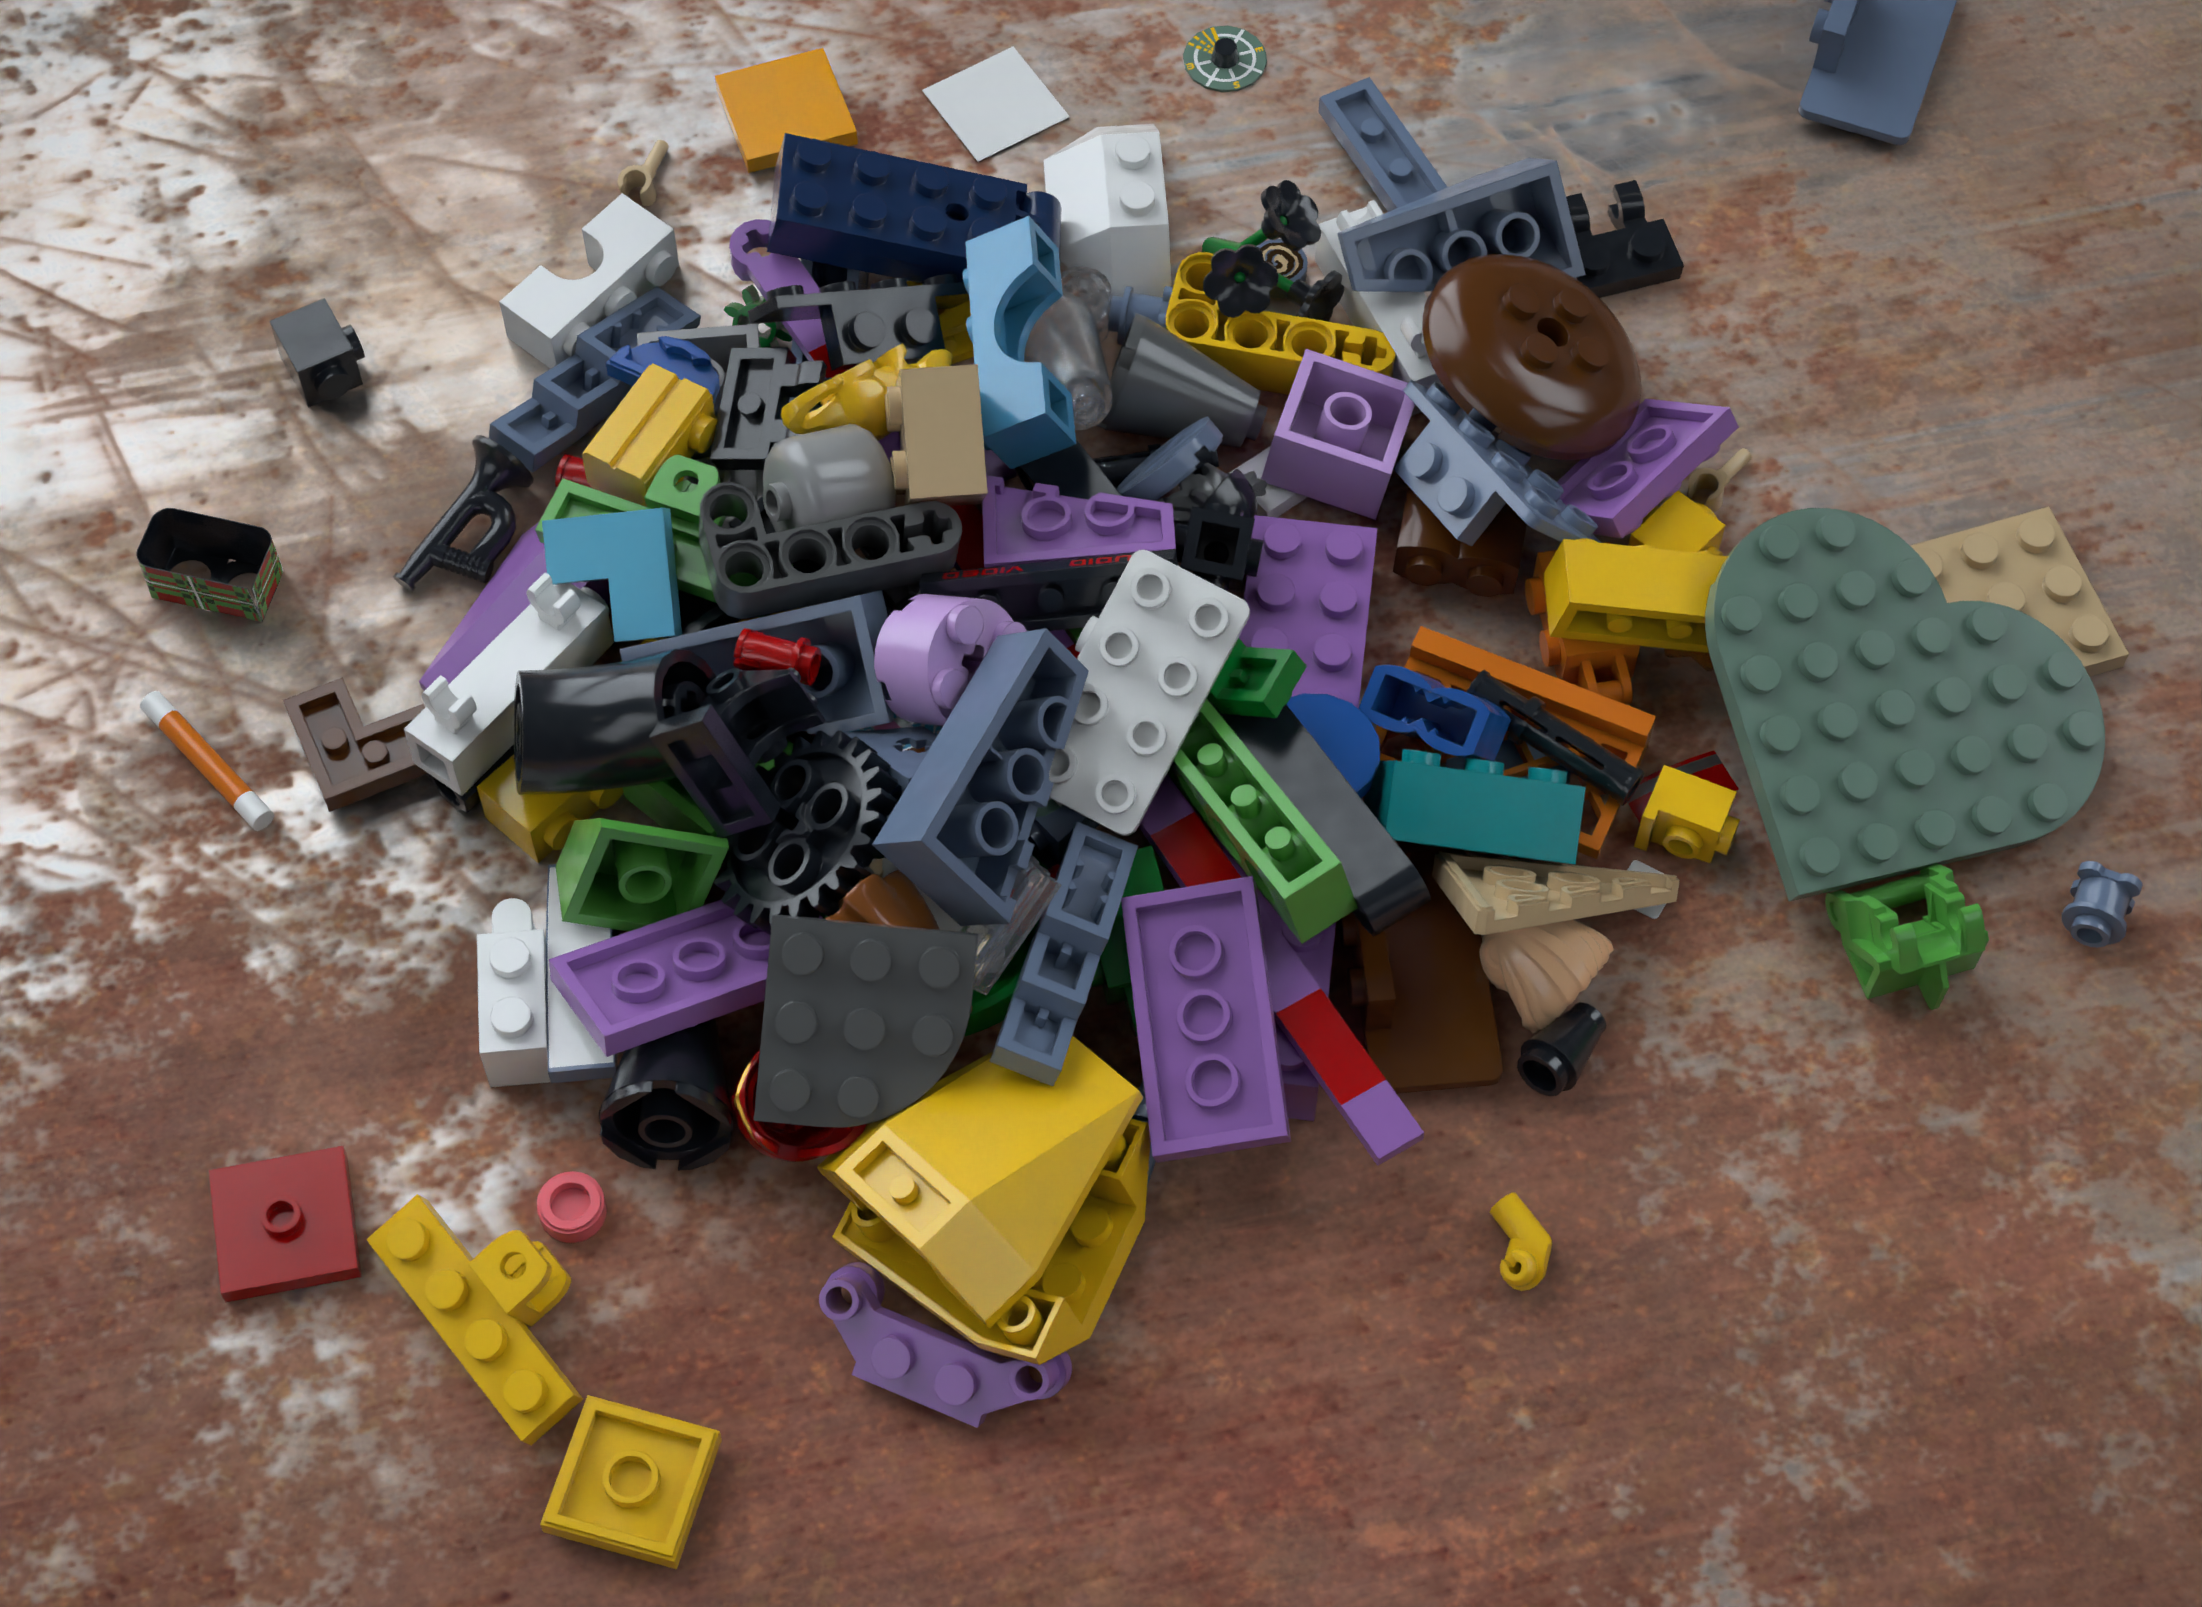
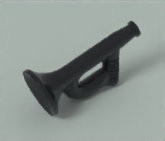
[393,435,534,592]

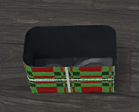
[136,508,284,622]

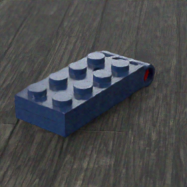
[767,133,1062,306]

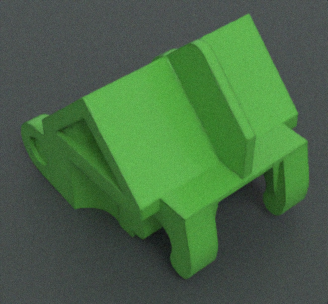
[1825,863,1989,1010]

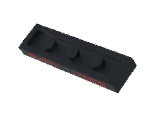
[919,549,1178,631]

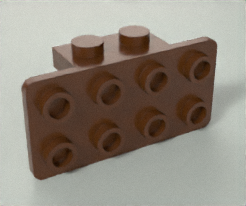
[1338,848,1503,1094]

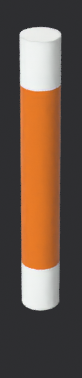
[140,691,274,831]

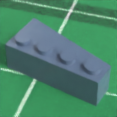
[872,628,1089,926]

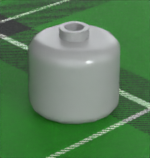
[763,424,896,532]

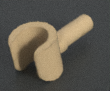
[617,140,669,206]
[1687,448,1752,512]

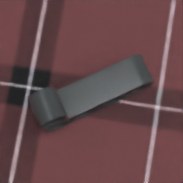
[699,482,962,619]

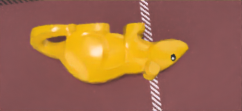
[781,343,953,441]

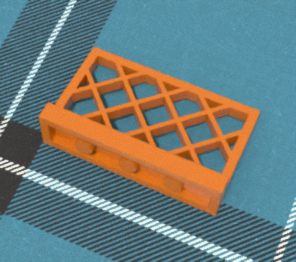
[1375,626,1656,859]

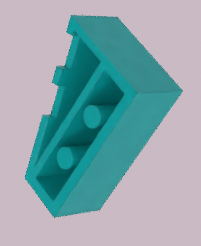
[1364,749,1586,864]

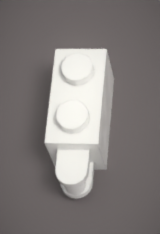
[477,898,551,1088]

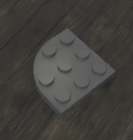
[754,914,978,1128]

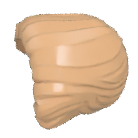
[1480,920,1614,1033]

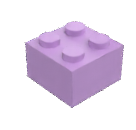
[1261,349,1415,520]

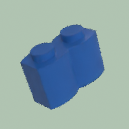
[1359,665,1511,761]

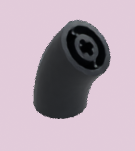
[514,649,716,795]

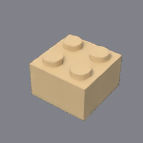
[885,364,988,506]

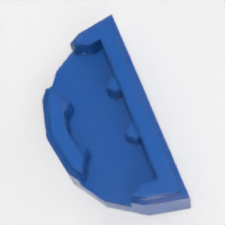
[606,336,721,417]
[1287,693,1380,798]

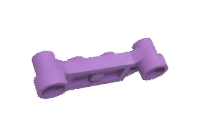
[819,1262,1072,1428]

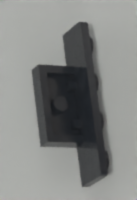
[748,274,970,371]

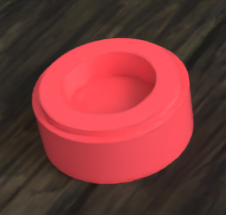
[537,1171,607,1243]

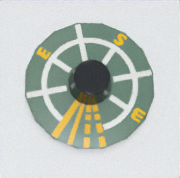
[1183,25,1267,92]

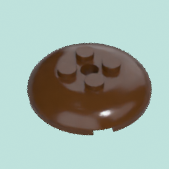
[1422,254,1641,460]

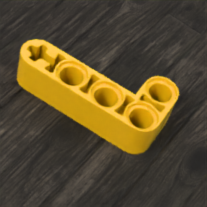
[1166,252,1395,395]

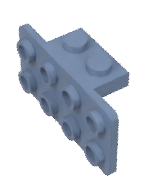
[1798,0,1957,145]
[1393,380,1601,546]

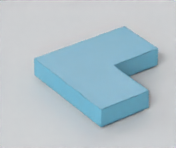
[542,508,682,642]

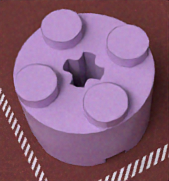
[874,594,1027,726]

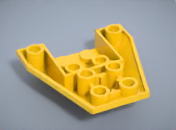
[817,1035,1143,1328]
[832,1119,1151,1365]

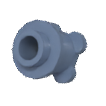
[1108,286,1173,345]
[2062,861,2143,948]

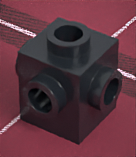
[1175,503,1264,592]

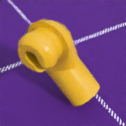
[1490,1192,1552,1291]

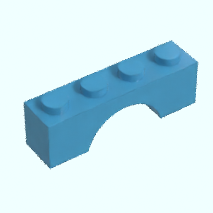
[963,216,1076,469]

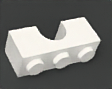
[499,193,679,369]

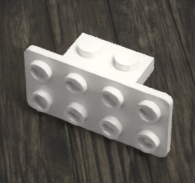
[1049,550,1250,836]

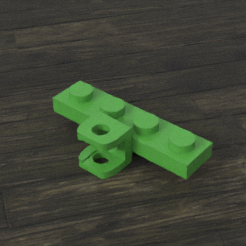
[535,455,793,618]

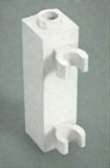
[1315,200,1443,416]
[404,572,614,796]

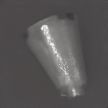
[1024,288,1113,430]

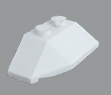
[1044,124,1171,313]

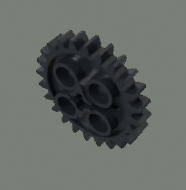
[714,730,899,935]

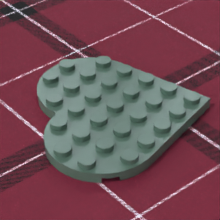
[1705,508,2105,902]

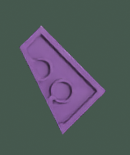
[982,475,1176,568]

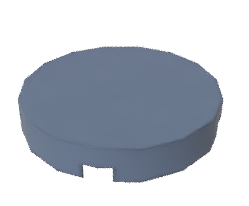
[1116,416,1223,501]

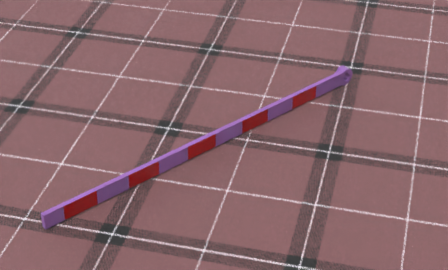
[729,219,1424,1166]

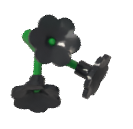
[1202,180,1344,322]

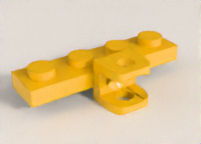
[366,1194,583,1446]

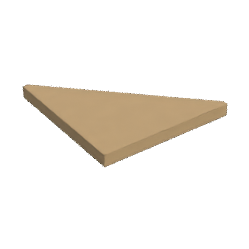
[1432,852,1680,935]

